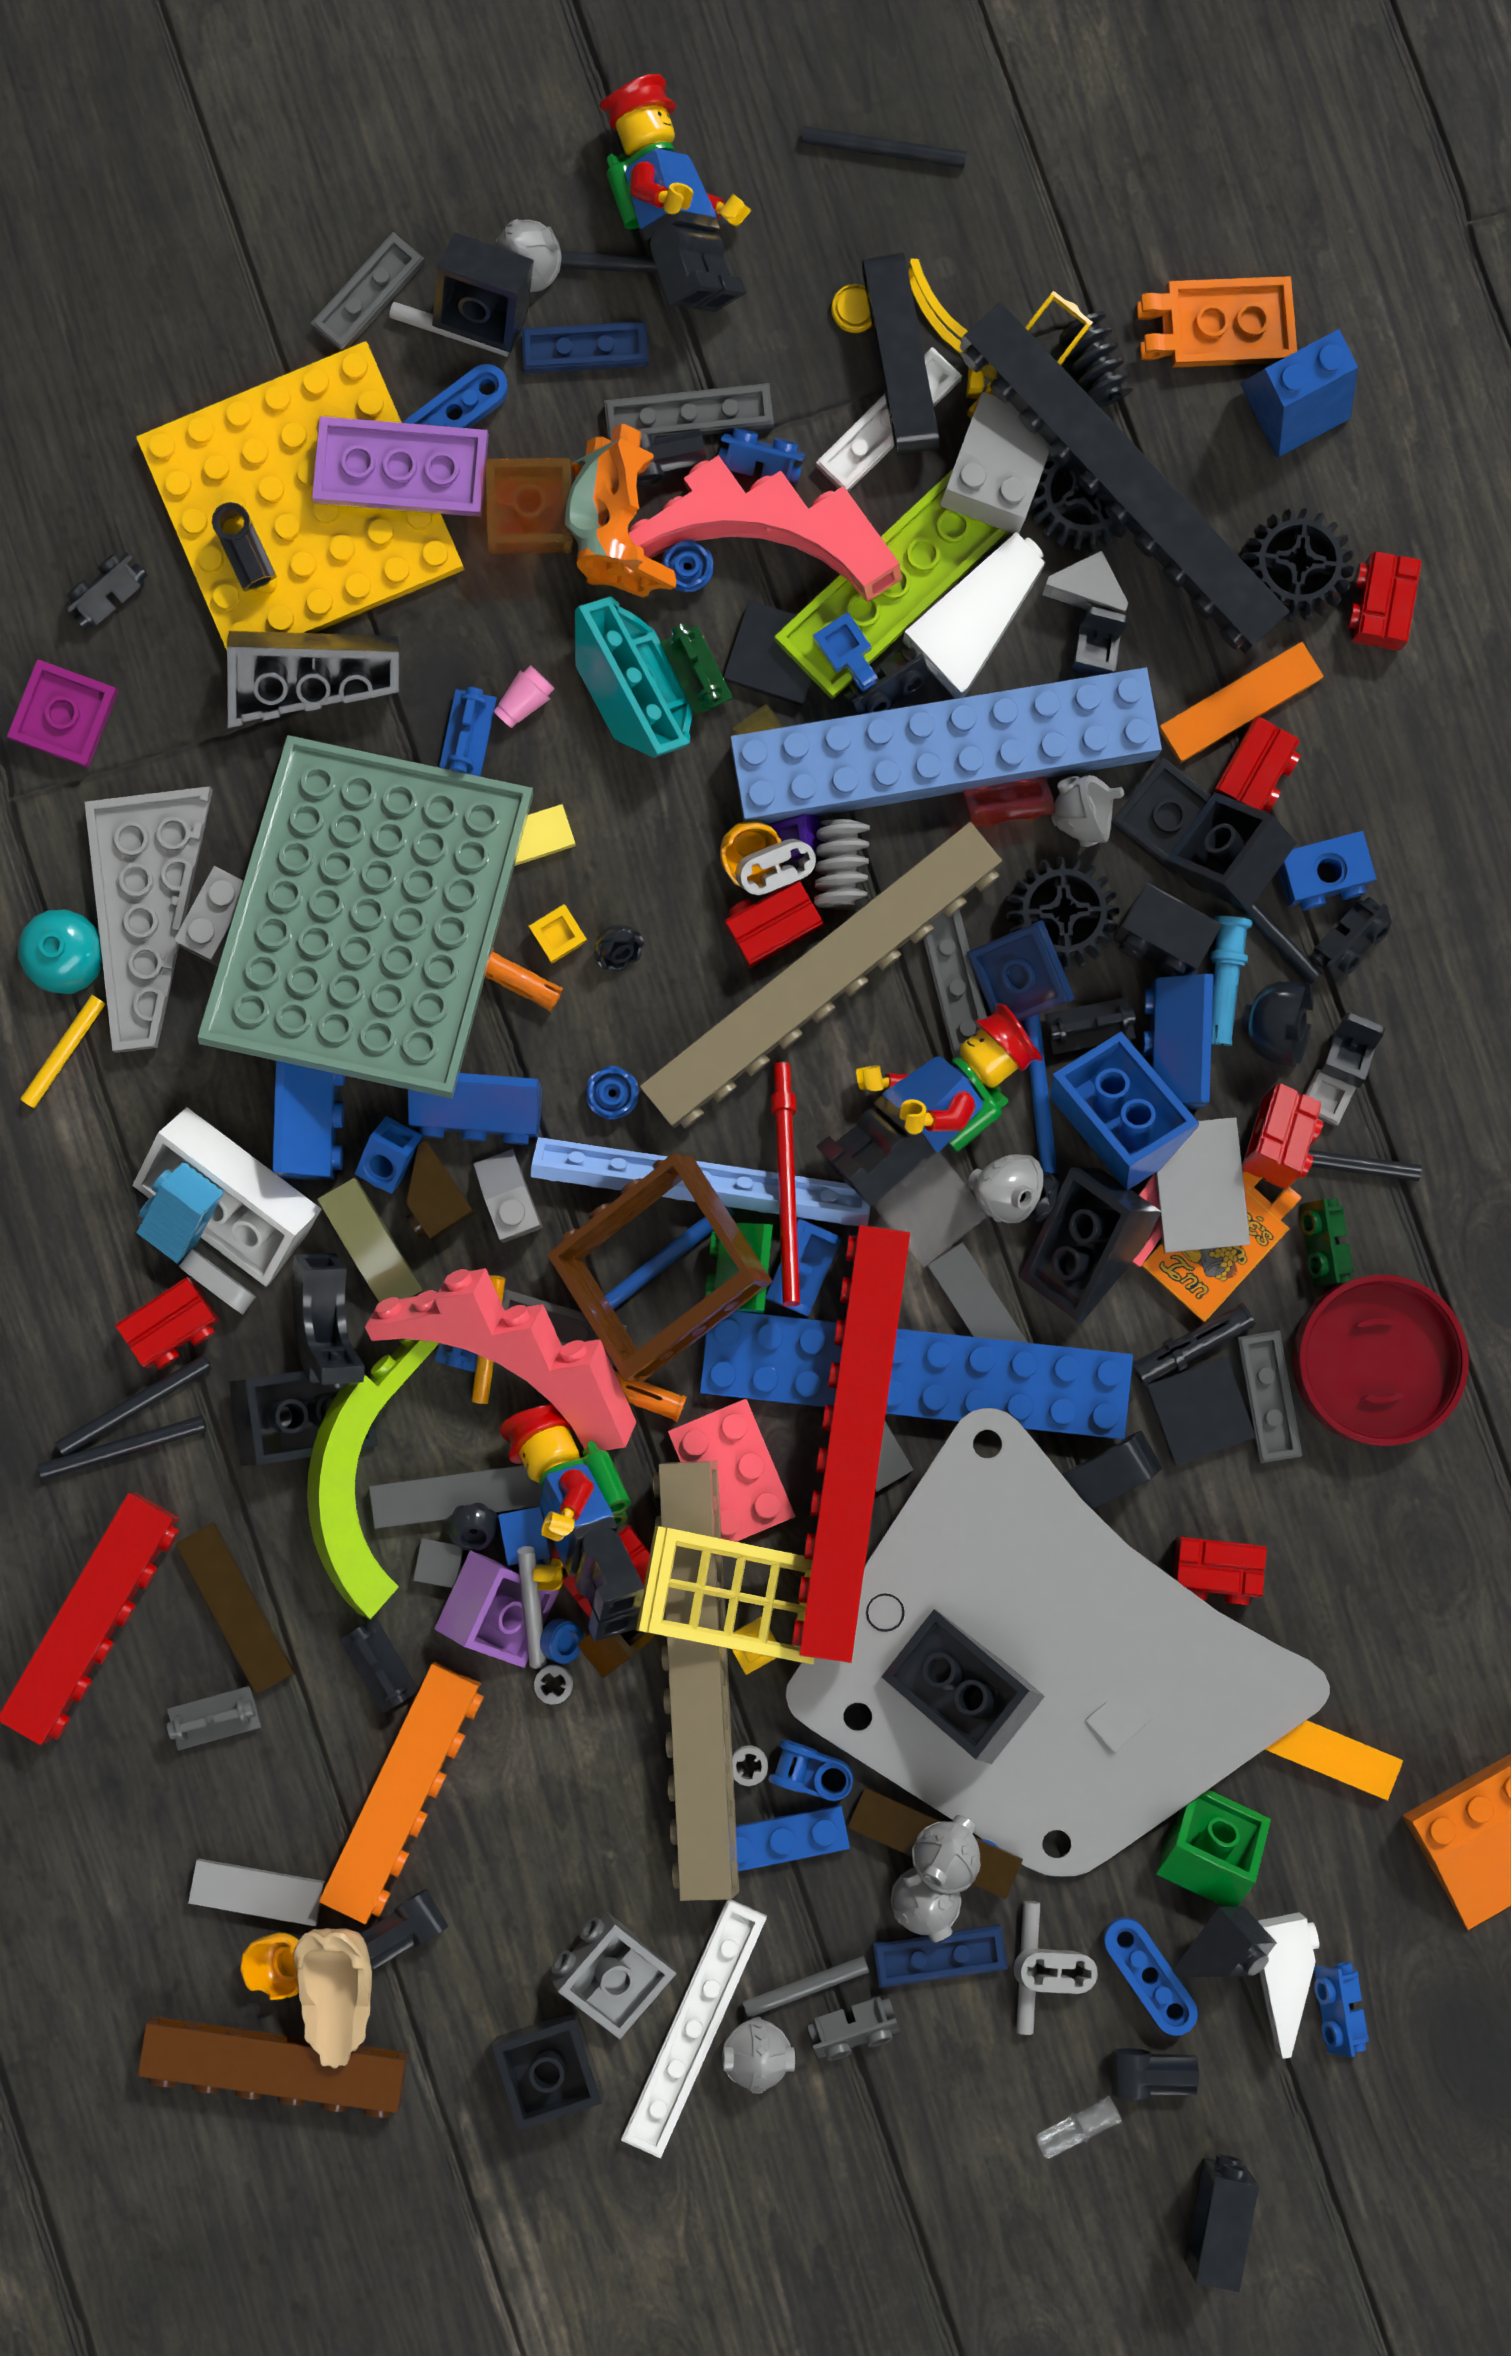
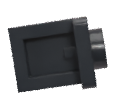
[1071,607,1128,676]
[1321,1013,1385,1088]

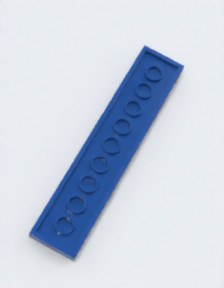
[700,1311,1133,1439]

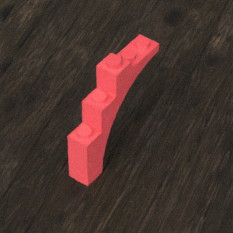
[628,455,902,602]
[365,1268,636,1450]

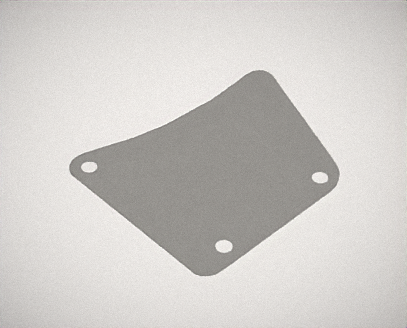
[786,1408,1330,1876]

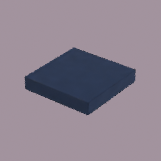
[966,920,1075,1021]

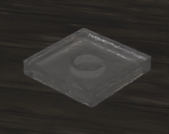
[873,1152,987,1268]

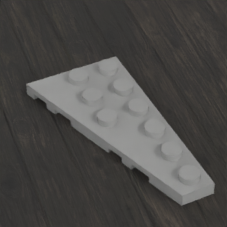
[85,786,213,1053]

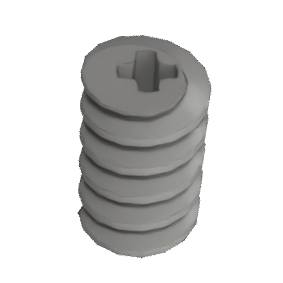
[814,819,870,910]

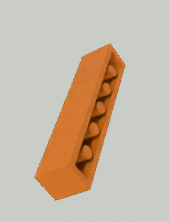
[319,1661,484,1924]

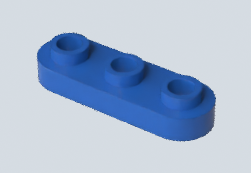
[403,364,508,429]
[1103,1917,1198,2036]

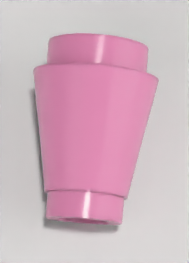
[494,665,555,728]

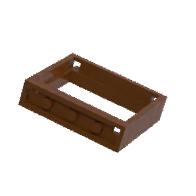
[547,1153,773,1381]

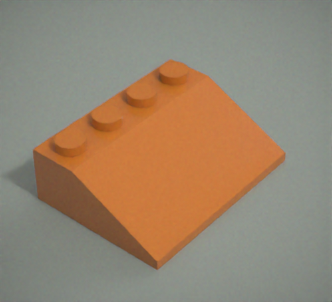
[1402,1754,1511,1930]

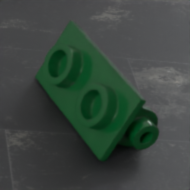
[660,624,733,716]
[1300,1198,1354,1287]

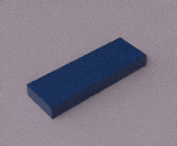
[522,321,649,374]
[873,1924,1007,1988]

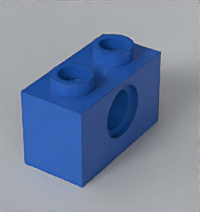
[1278,831,1377,911]

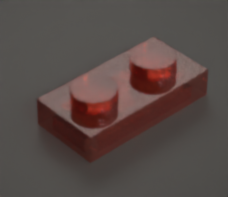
[963,776,1054,827]

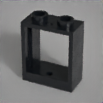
[1184,2154,1259,2292]

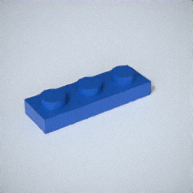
[736,1804,850,1871]

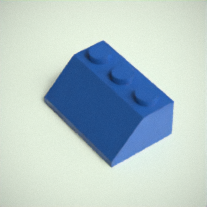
[1142,974,1213,1111]
[1051,1032,1199,1191]
[273,1061,346,1180]
[408,1073,543,1145]

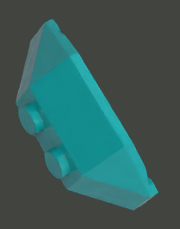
[575,596,692,758]

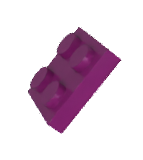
[7,659,119,769]

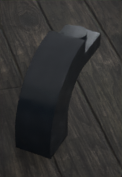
[293,1253,365,1388]

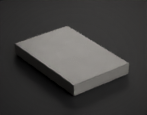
[1155,1117,1250,1253]

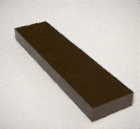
[175,1523,296,1694]
[848,1787,1023,1899]

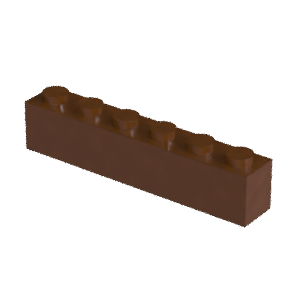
[138,2016,409,2118]

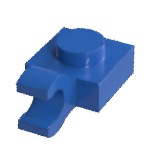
[813,612,878,693]

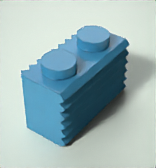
[136,1163,224,1263]

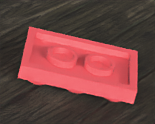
[668,1399,796,1542]

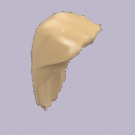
[294,1928,372,2069]

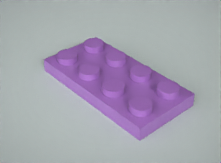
[312,416,489,517]

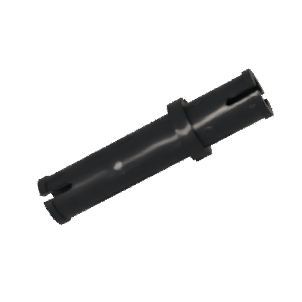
[1132,1303,1255,1387]

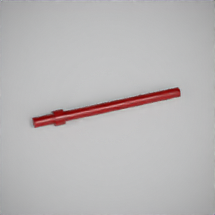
[771,1062,800,1307]

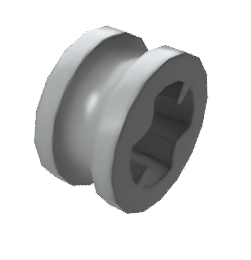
[534,1664,573,1704]
[732,1745,768,1786]

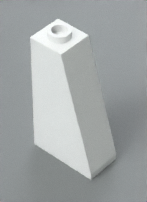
[903,532,1045,699]

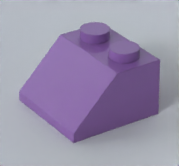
[435,1551,560,1668]

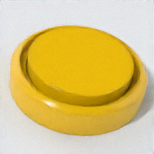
[831,284,872,333]

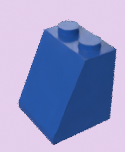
[1240,329,1358,458]

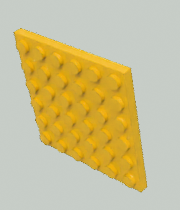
[136,341,464,650]

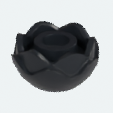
[594,924,644,972]
[1020,1172,1061,1222]
[446,1502,500,1551]

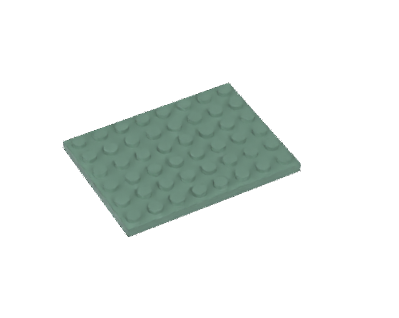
[198,735,533,1099]

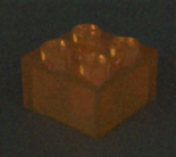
[486,458,572,554]

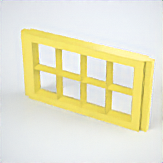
[636,1526,814,1664]

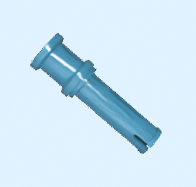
[1210,916,1252,1046]

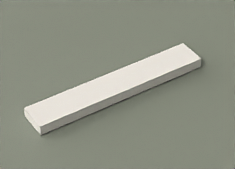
[621,1900,767,2158]

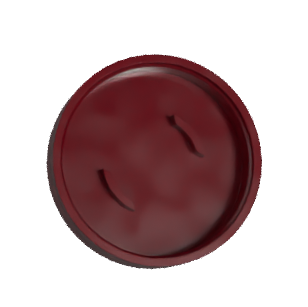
[1292,1275,1469,1446]

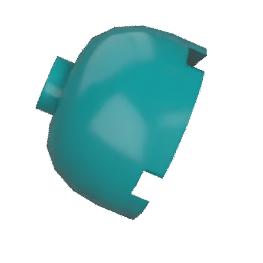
[18,910,102,994]

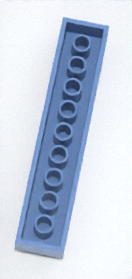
[731,667,1162,824]

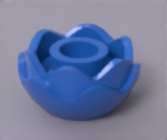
[662,539,713,592]
[586,1066,638,1119]

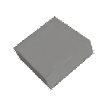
[1305,1069,1356,1127]

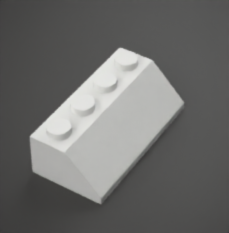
[132,1107,321,1287]

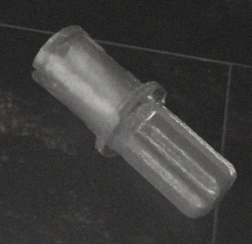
[1036,2096,1122,2158]

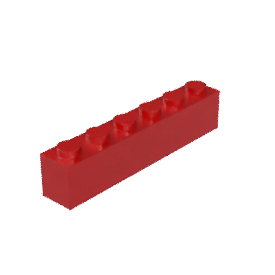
[0,1492,180,1745]

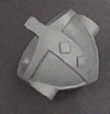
[495,219,562,292]
[1051,775,1125,847]
[968,1154,1043,1223]
[912,1815,981,1894]
[890,1868,961,1943]
[722,2016,795,2094]

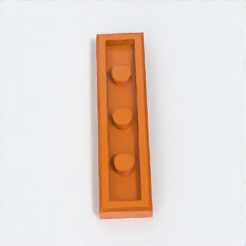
[1158,642,1324,764]

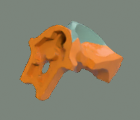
[565,424,677,598]

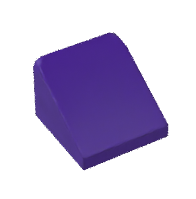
[768,814,824,865]

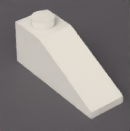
[1258,1912,1319,2059]

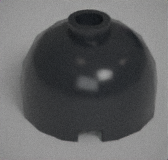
[1241,982,1314,1067]

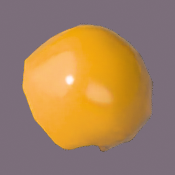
[720,820,781,886]
[240,1933,299,2000]

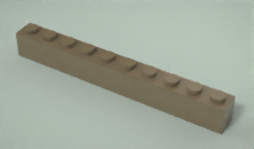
[640,822,1002,1129]
[653,1460,739,1901]

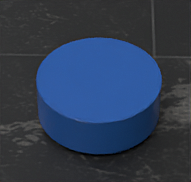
[540,1618,583,1664]

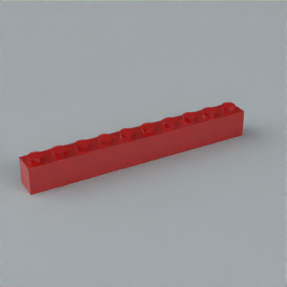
[792,1225,911,1663]

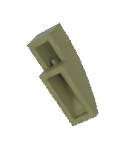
[318,1178,423,1303]

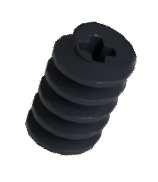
[1059,311,1133,408]

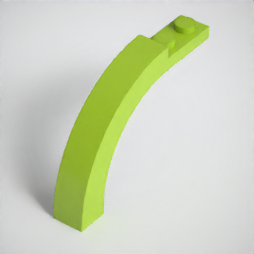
[307,1339,439,1619]

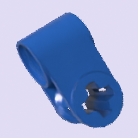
[768,1739,853,1801]

